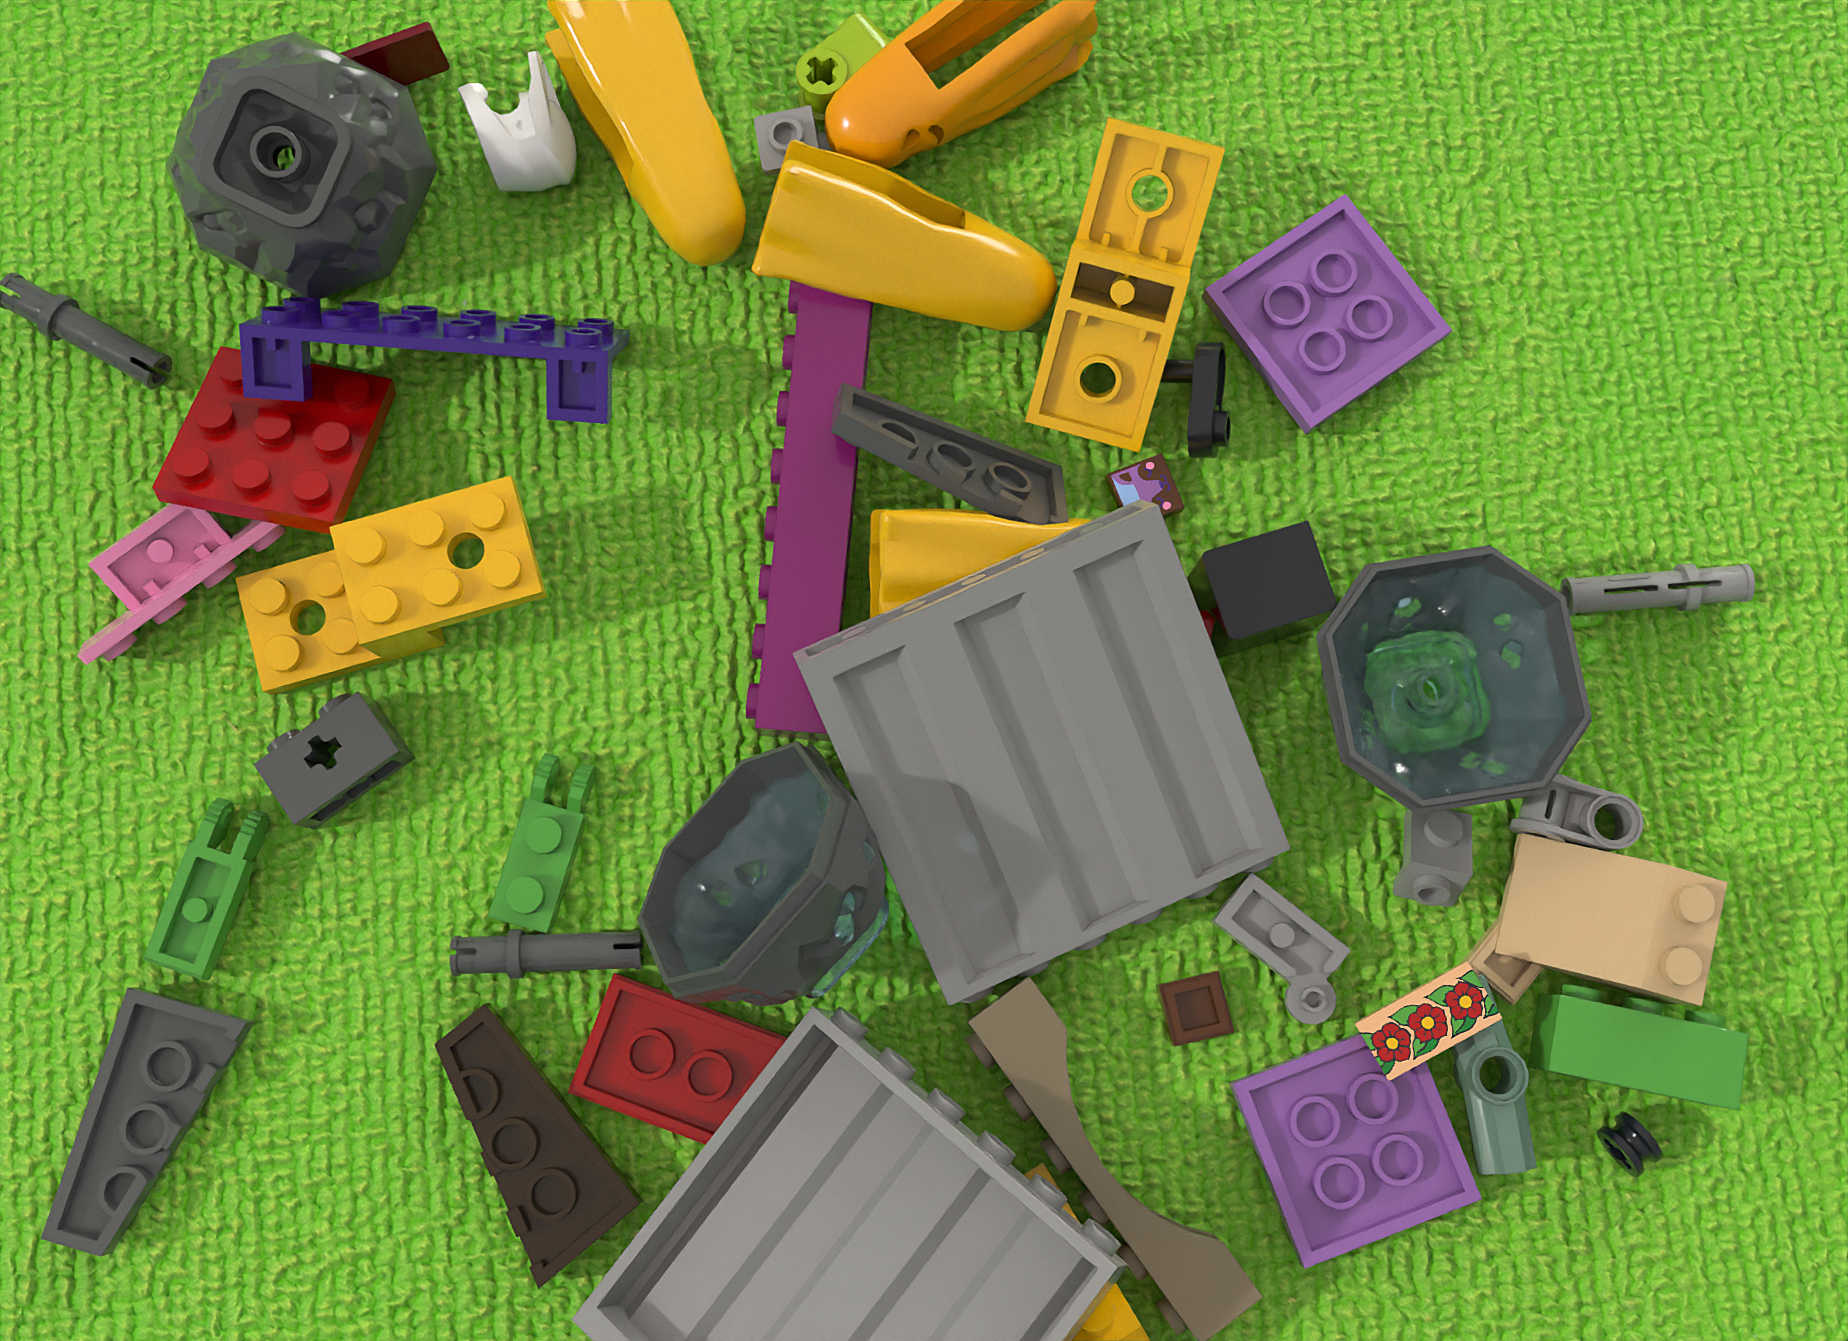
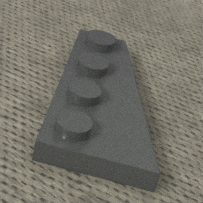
[831,382,1068,525]
[41,987,255,1257]

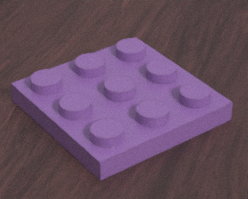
[1202,194,1452,435]
[1229,1032,1482,1268]

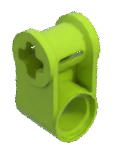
[795,12,891,125]

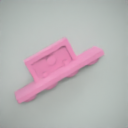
[77,503,286,665]

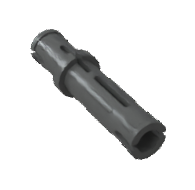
[0,273,172,390]
[449,929,644,979]

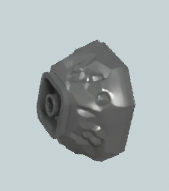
[165,31,438,299]

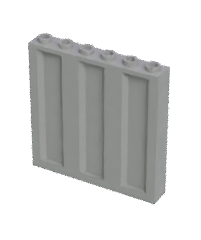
[792,499,1291,1006]
[571,1006,1128,1341]

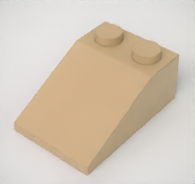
[1492,833,1728,1006]

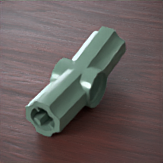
[1450,974,1537,1175]

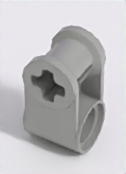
[1509,773,1643,852]

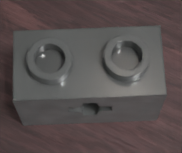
[253,691,415,830]

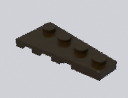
[434,1003,643,1289]

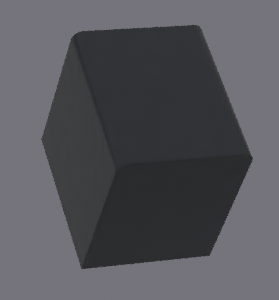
[1187,521,1338,659]

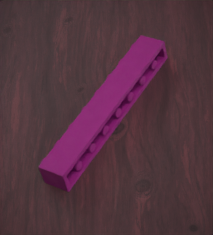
[746,280,874,742]

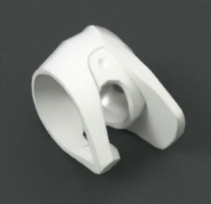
[458,51,577,191]

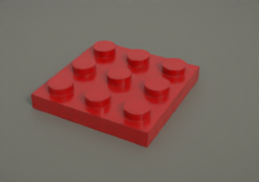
[152,346,396,535]

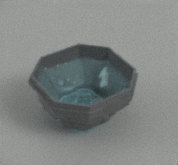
[1316,545,1592,814]
[637,741,889,1006]

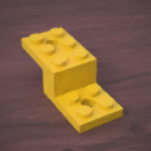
[1025,117,1225,452]
[235,475,547,695]

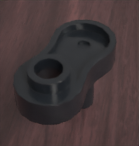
[1160,342,1231,458]

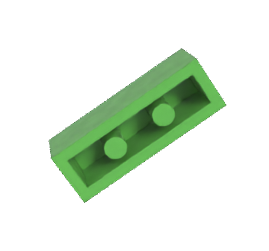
[1528,984,1749,1110]

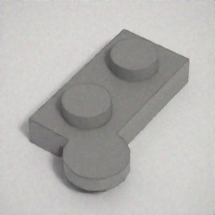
[1210,873,1351,1025]

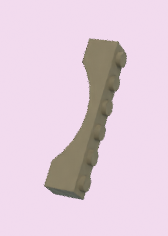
[965,976,1263,1341]

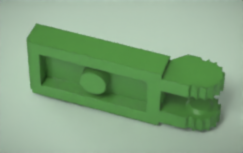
[488,753,596,934]
[144,797,270,980]

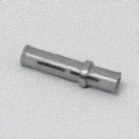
[1559,563,1755,616]

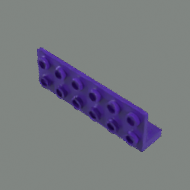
[239,297,630,424]

